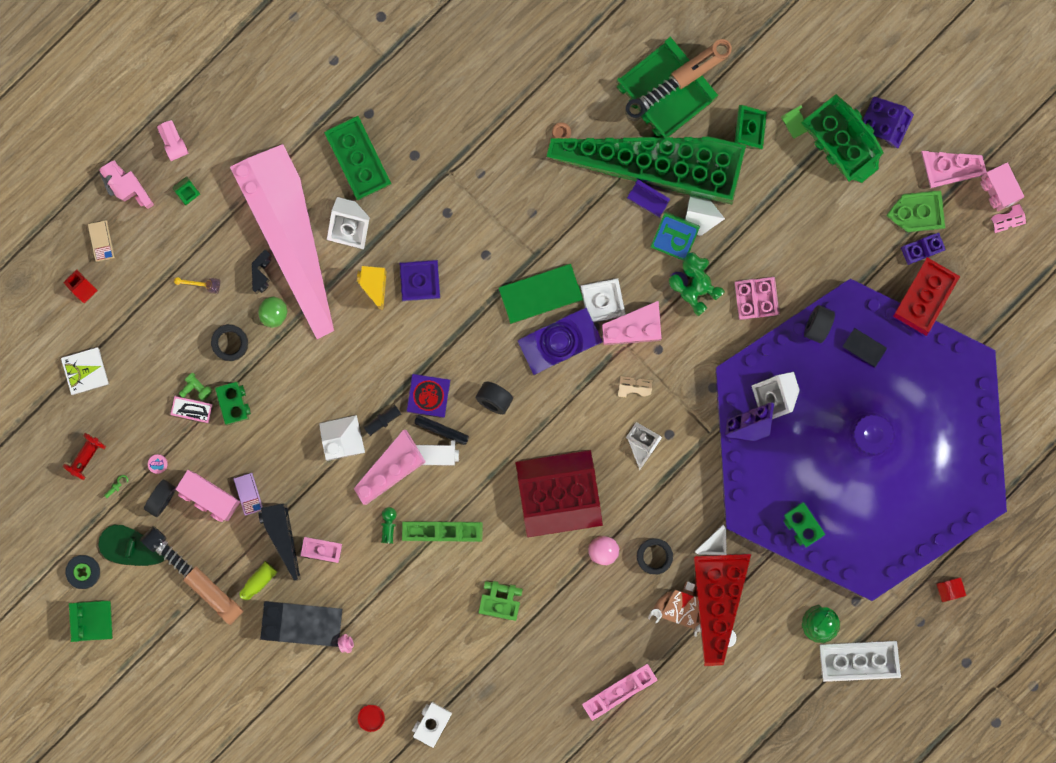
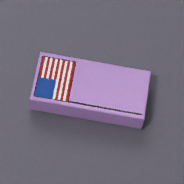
[234,473,263,515]

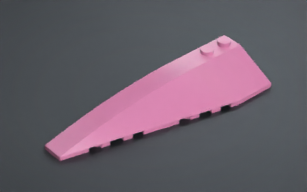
[230,144,334,339]

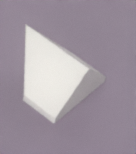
[685,195,725,236]
[626,422,662,470]
[694,525,726,555]

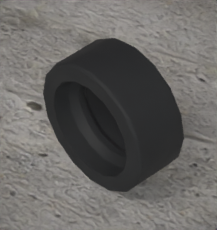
[211,324,248,361]
[144,479,176,517]
[637,538,673,575]

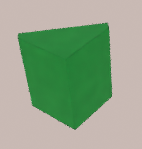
[734,105,767,150]

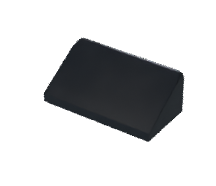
[843,328,887,367]

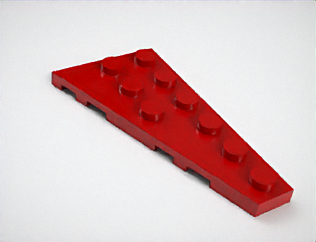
[694,554,751,666]

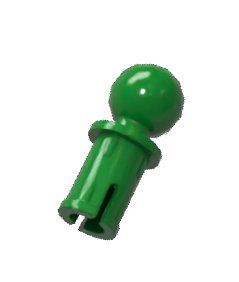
[381,507,397,544]

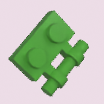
[479,581,523,621]

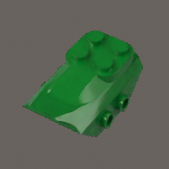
[801,94,884,183]

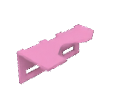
[991,204,1026,233]

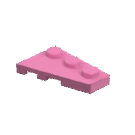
[921,151,987,189]

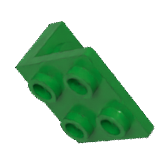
[69,601,113,642]

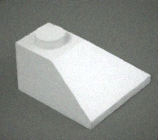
[327,197,370,249]
[752,372,799,419]
[319,415,365,461]

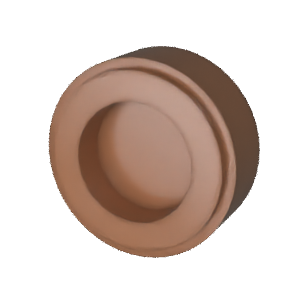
[552,122,571,138]

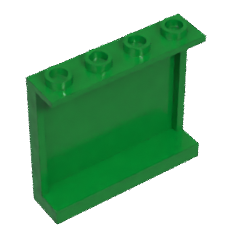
[616,36,719,138]

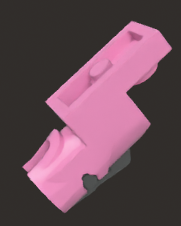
[99,160,154,209]

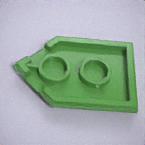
[886,190,945,232]

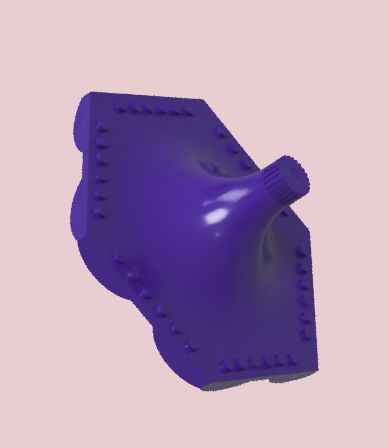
[716,279,1007,601]

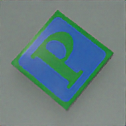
[651,212,700,260]

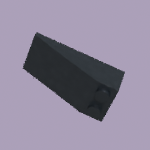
[258,503,301,581]
[260,601,343,647]

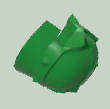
[802,604,841,643]

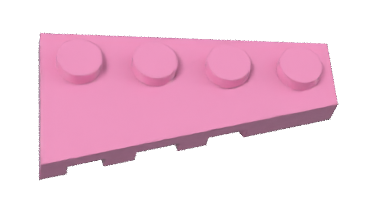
[354,430,426,505]

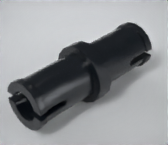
[363,404,402,436]

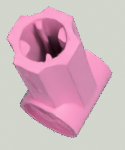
[157,120,189,161]

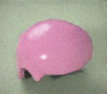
[588,536,619,565]

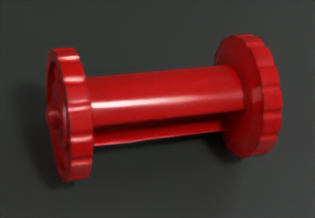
[62,433,106,481]

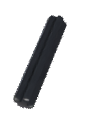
[414,415,469,445]

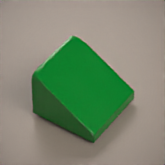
[172,177,200,206]

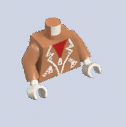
[648,581,701,637]

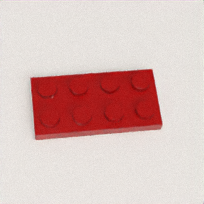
[893,257,960,336]

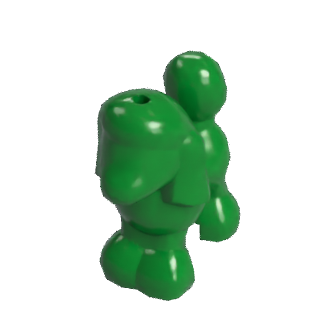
[669,252,725,316]

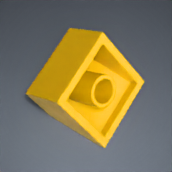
[357,266,387,310]

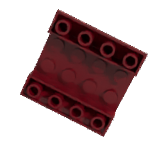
[515,450,603,538]

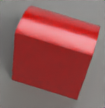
[63,269,98,304]
[936,577,967,602]

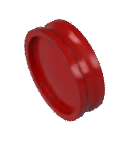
[358,705,385,732]

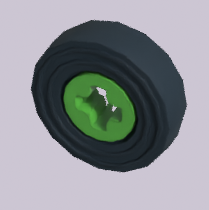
[65,555,100,589]

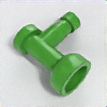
[179,373,213,401]

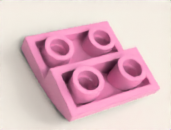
[735,277,780,320]

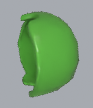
[258,296,288,328]

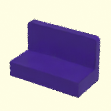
[627,179,670,218]

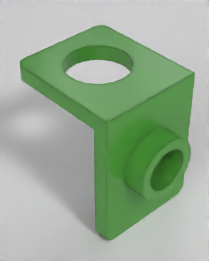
[781,105,807,139]

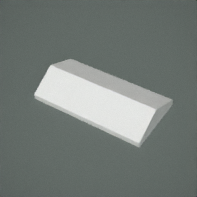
[820,641,901,682]

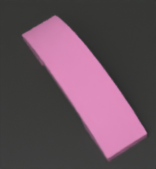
[582,664,658,721]

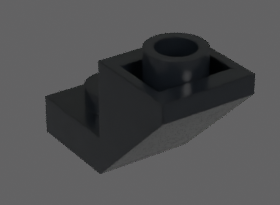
[252,250,272,294]

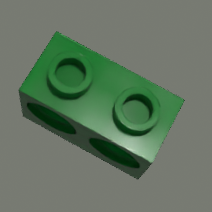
[215,382,251,426]
[783,501,826,547]

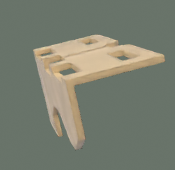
[618,376,653,398]

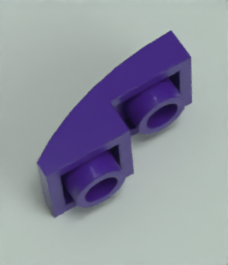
[901,233,946,265]

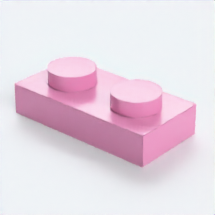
[301,537,342,563]

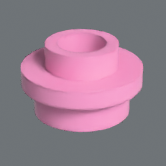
[338,634,354,653]

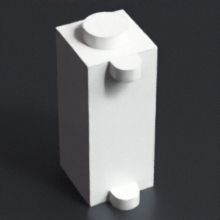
[416,440,459,466]

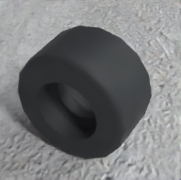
[804,305,835,343]
[475,381,513,415]

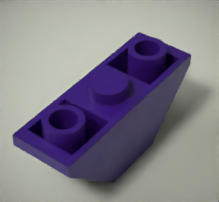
[725,402,774,441]

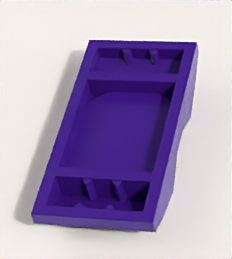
[518,308,603,375]

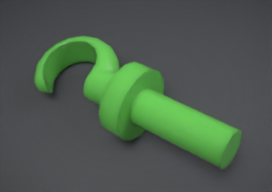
[104,475,129,499]

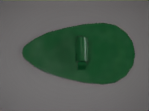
[98,525,164,566]

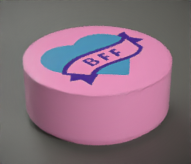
[148,454,168,474]

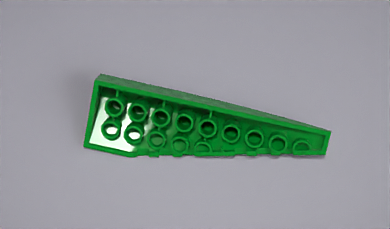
[546,137,746,205]

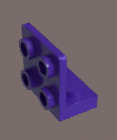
[862,97,914,149]

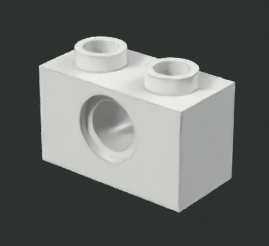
[412,702,452,748]

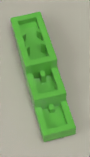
[402,522,483,542]

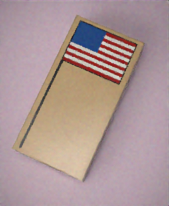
[88,220,115,262]

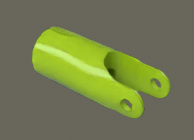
[239,561,278,600]

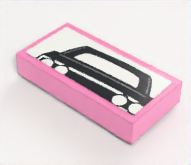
[171,396,213,423]

